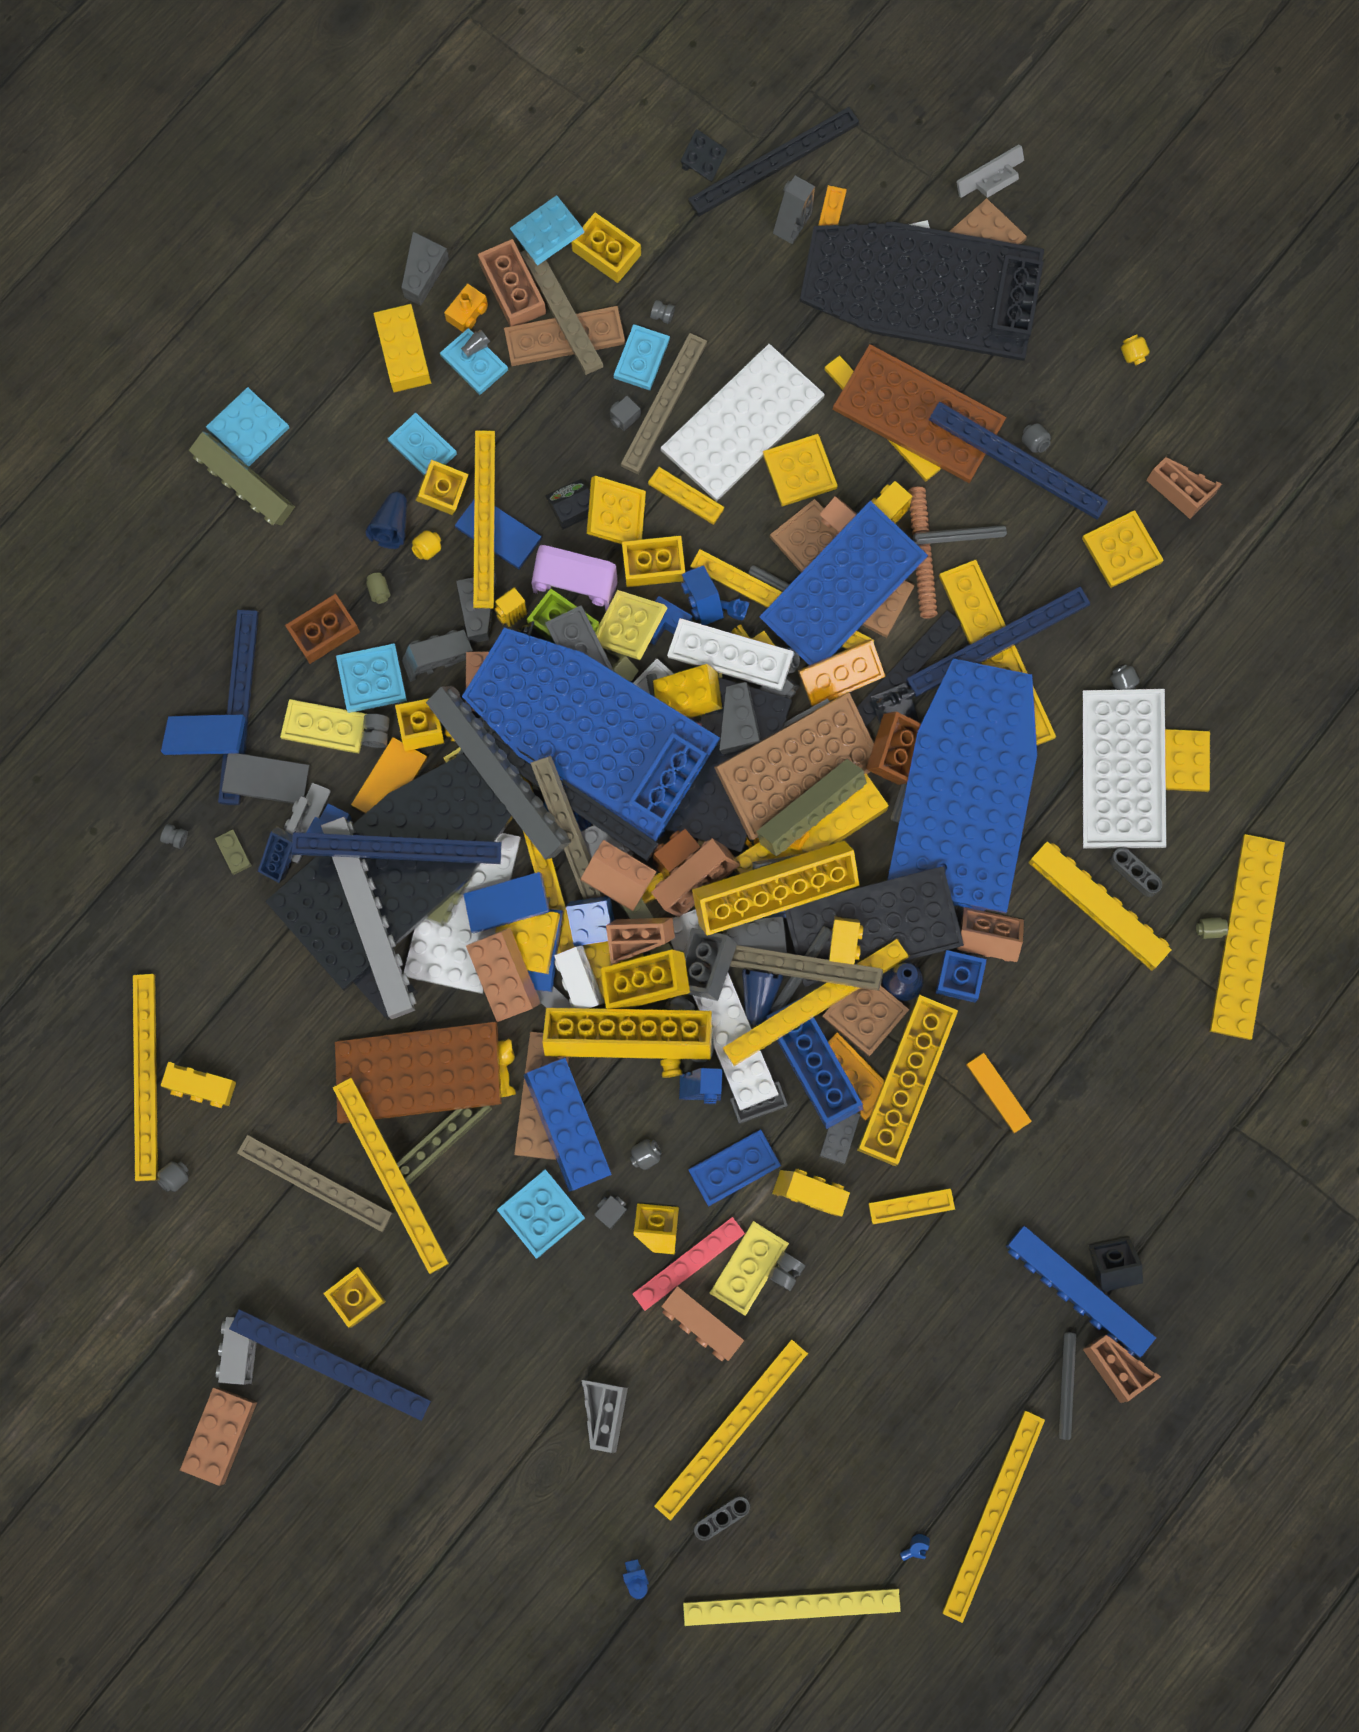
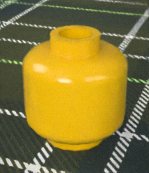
[1121,335,1150,365]
[412,530,441,560]

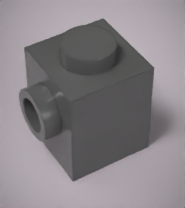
[610,396,641,431]
[595,1196,627,1230]

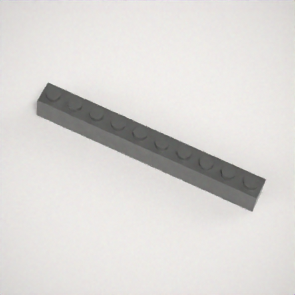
[426,686,571,860]

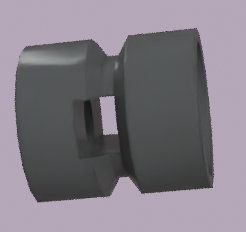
[361,714,390,748]
[768,1252,805,1291]

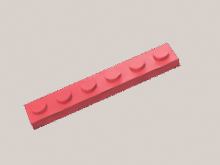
[633,1217,745,1311]

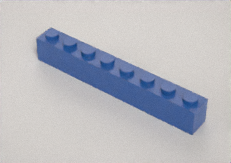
[1006,1226,1156,1358]

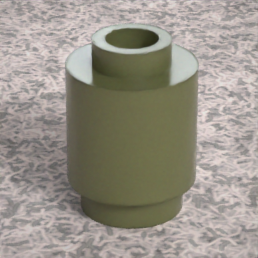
[366,573,391,604]
[1196,917,1228,939]

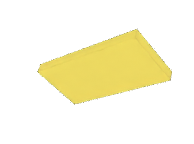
[280,699,366,754]
[710,1221,789,1316]

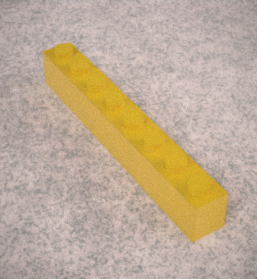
[1029,841,1171,971]

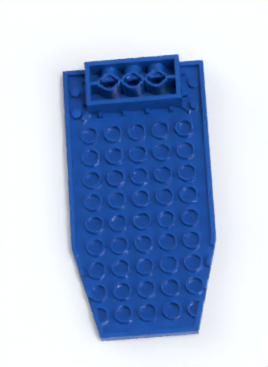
[462,628,720,842]
[887,659,1037,913]

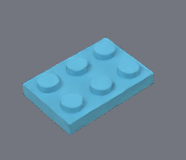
[614,324,670,390]
[440,328,508,395]
[388,413,457,475]

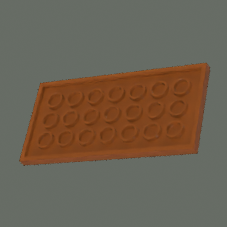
[832,344,1006,483]
[335,1022,502,1124]

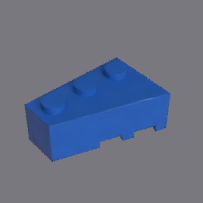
[679,1068,722,1104]

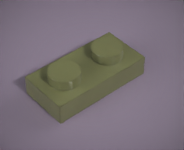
[215,830,252,875]

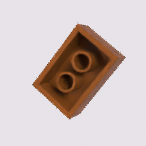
[285,594,360,664]
[866,711,921,785]

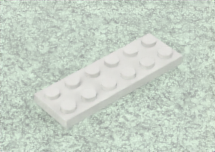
[667,618,794,691]

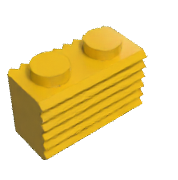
[495,588,527,627]

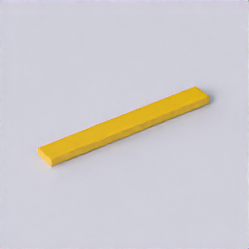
[824,355,941,482]

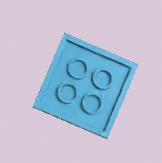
[510,195,585,265]
[206,387,289,466]
[336,644,407,713]
[497,1169,585,1259]

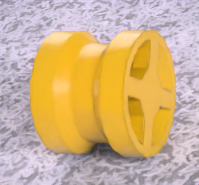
[660,1059,683,1078]

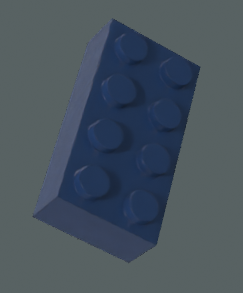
[258,827,293,883]

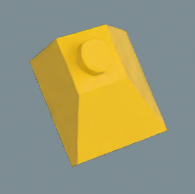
[634,1203,679,1254]

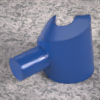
[720,599,750,620]
[900,1534,930,1561]

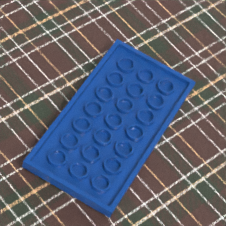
[760,501,928,665]

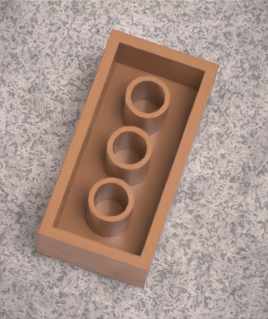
[478,239,546,327]
[651,838,741,917]
[466,928,541,1022]
[661,1286,744,1361]
[180,1387,257,1486]

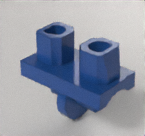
[623,1560,649,1599]

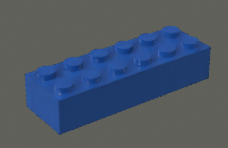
[766,997,863,1129]
[523,1058,612,1191]

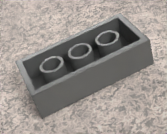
[730,1081,788,1124]
[819,1113,860,1164]

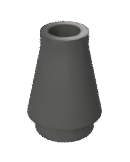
[461,330,490,357]

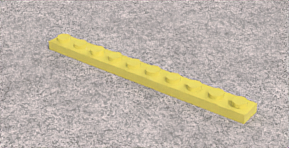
[683,1588,900,1626]

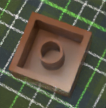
[652,829,701,879]

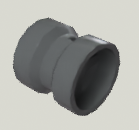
[650,300,675,324]
[160,823,188,849]

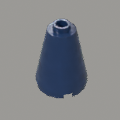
[366,492,407,549]
[883,961,923,1001]
[742,969,783,1025]

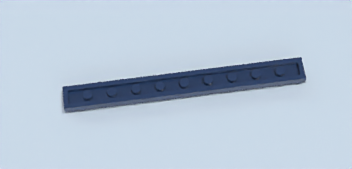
[929,401,1108,520]
[906,586,1090,697]
[218,610,259,805]
[292,832,502,864]
[229,1310,431,1421]

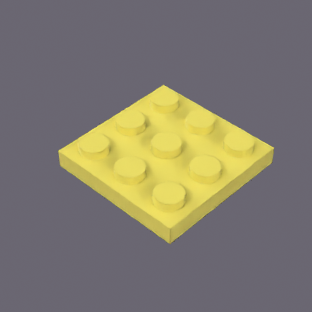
[595,590,667,660]

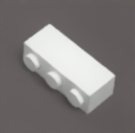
[554,945,604,1009]

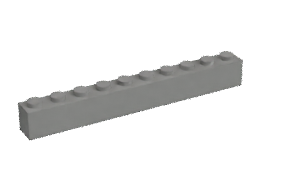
[321,817,417,1019]

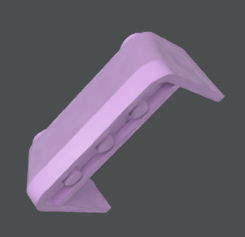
[532,545,618,611]

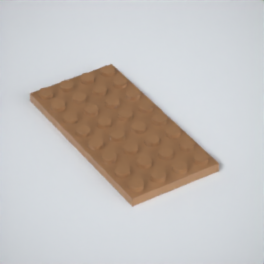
[714,693,874,840]

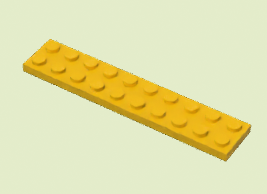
[939,560,1056,745]
[1209,834,1285,1040]

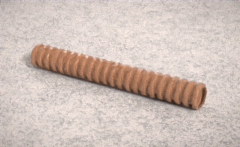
[908,486,938,618]

